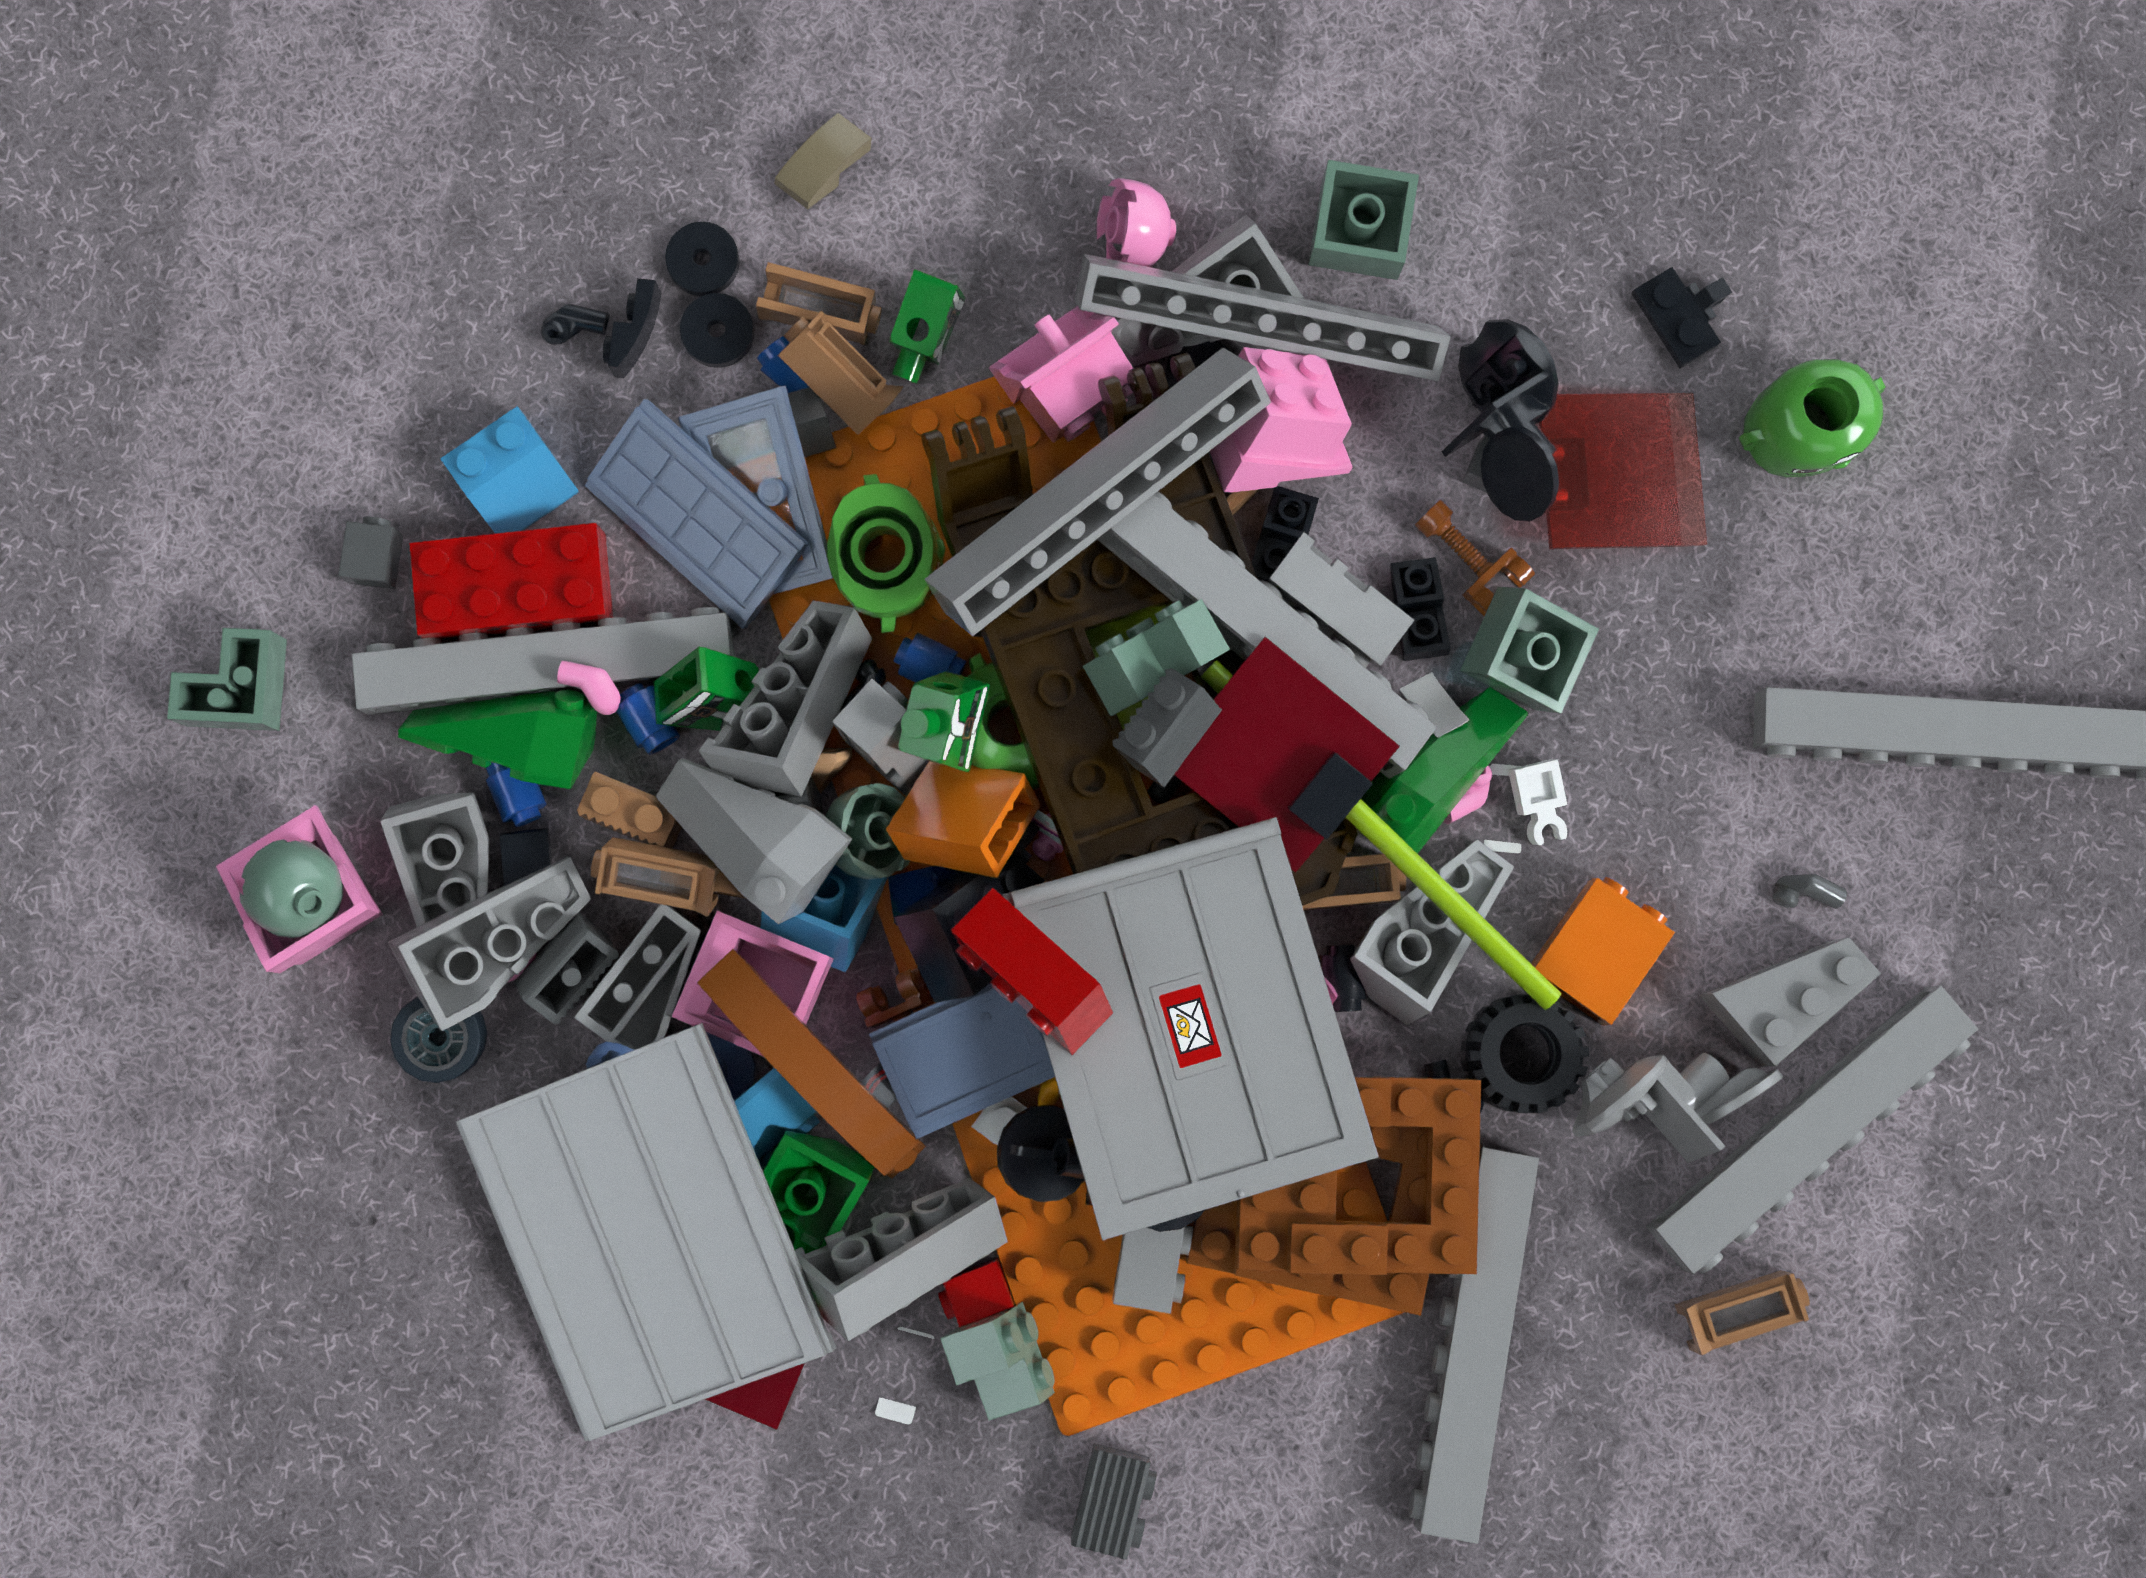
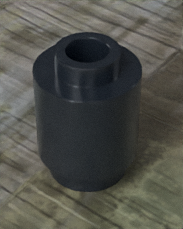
[1318,945,1366,1012]

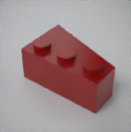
[951,888,1113,1055]

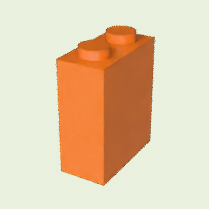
[886,761,1041,878]
[1531,877,1675,1026]

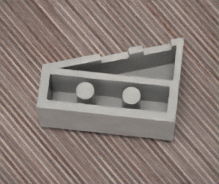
[1267,532,1414,668]
[832,679,929,797]
[574,904,701,1050]
[1699,938,1881,1066]

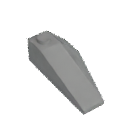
[388,857,591,1031]

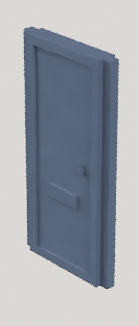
[584,399,809,629]
[869,984,1055,1139]

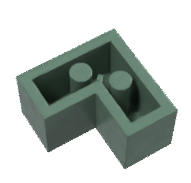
[1083,599,1230,716]
[167,628,287,731]
[940,1302,1055,1421]

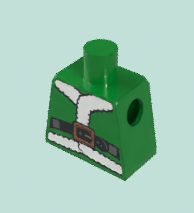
[889,269,966,384]
[654,646,759,731]
[898,671,990,772]

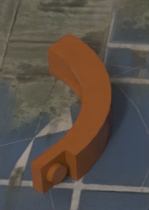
[697,949,926,1179]

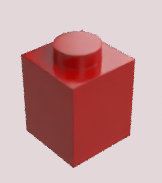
[938,1258,1014,1327]

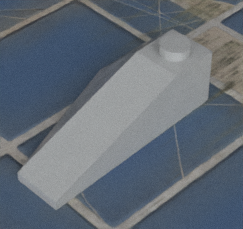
[1111,215,1304,367]
[655,758,852,924]
[380,792,489,927]
[1350,840,1514,1025]

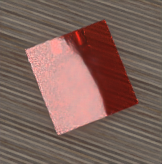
[1539,393,1707,550]

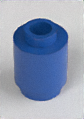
[894,632,967,682]
[616,683,680,755]
[486,762,547,827]

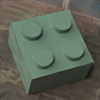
[1308,160,1419,280]
[1460,587,1599,714]

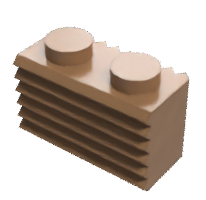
[577,772,682,849]

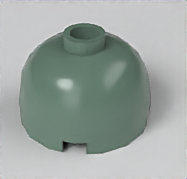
[825,783,910,879]
[240,839,344,939]

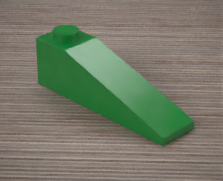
[1361,687,1528,854]
[398,690,597,789]
[763,1131,874,1254]

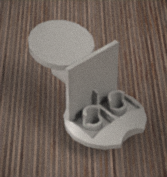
[1572,1053,1783,1163]

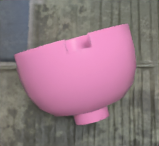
[1097,178,1176,267]

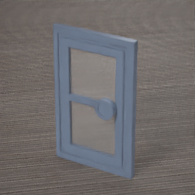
[678,386,833,594]

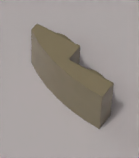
[774,113,872,209]

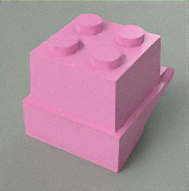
[989,306,1134,443]
[1210,347,1353,493]
[216,805,383,973]
[672,911,834,1057]

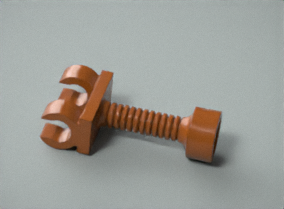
[1415,499,1535,616]
[856,968,934,1028]

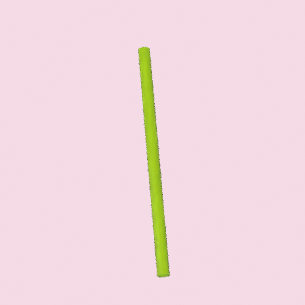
[1201,660,1562,1010]

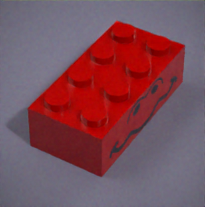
[409,523,613,642]

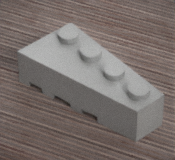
[699,600,872,797]
[795,1178,1008,1341]

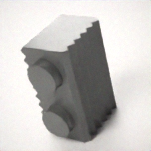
[1113,668,1222,787]
[514,912,618,1024]
[1071,1443,1157,1559]

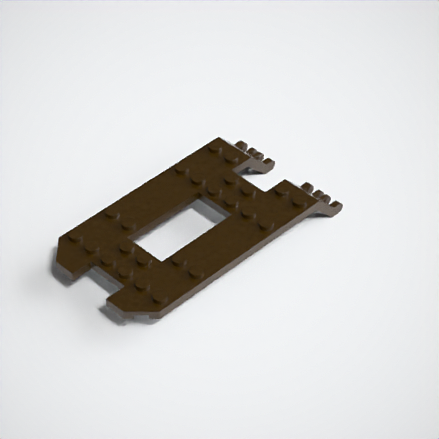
[921,353,1358,906]

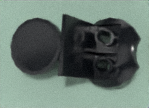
[1441,319,1559,522]
[997,1105,1205,1232]

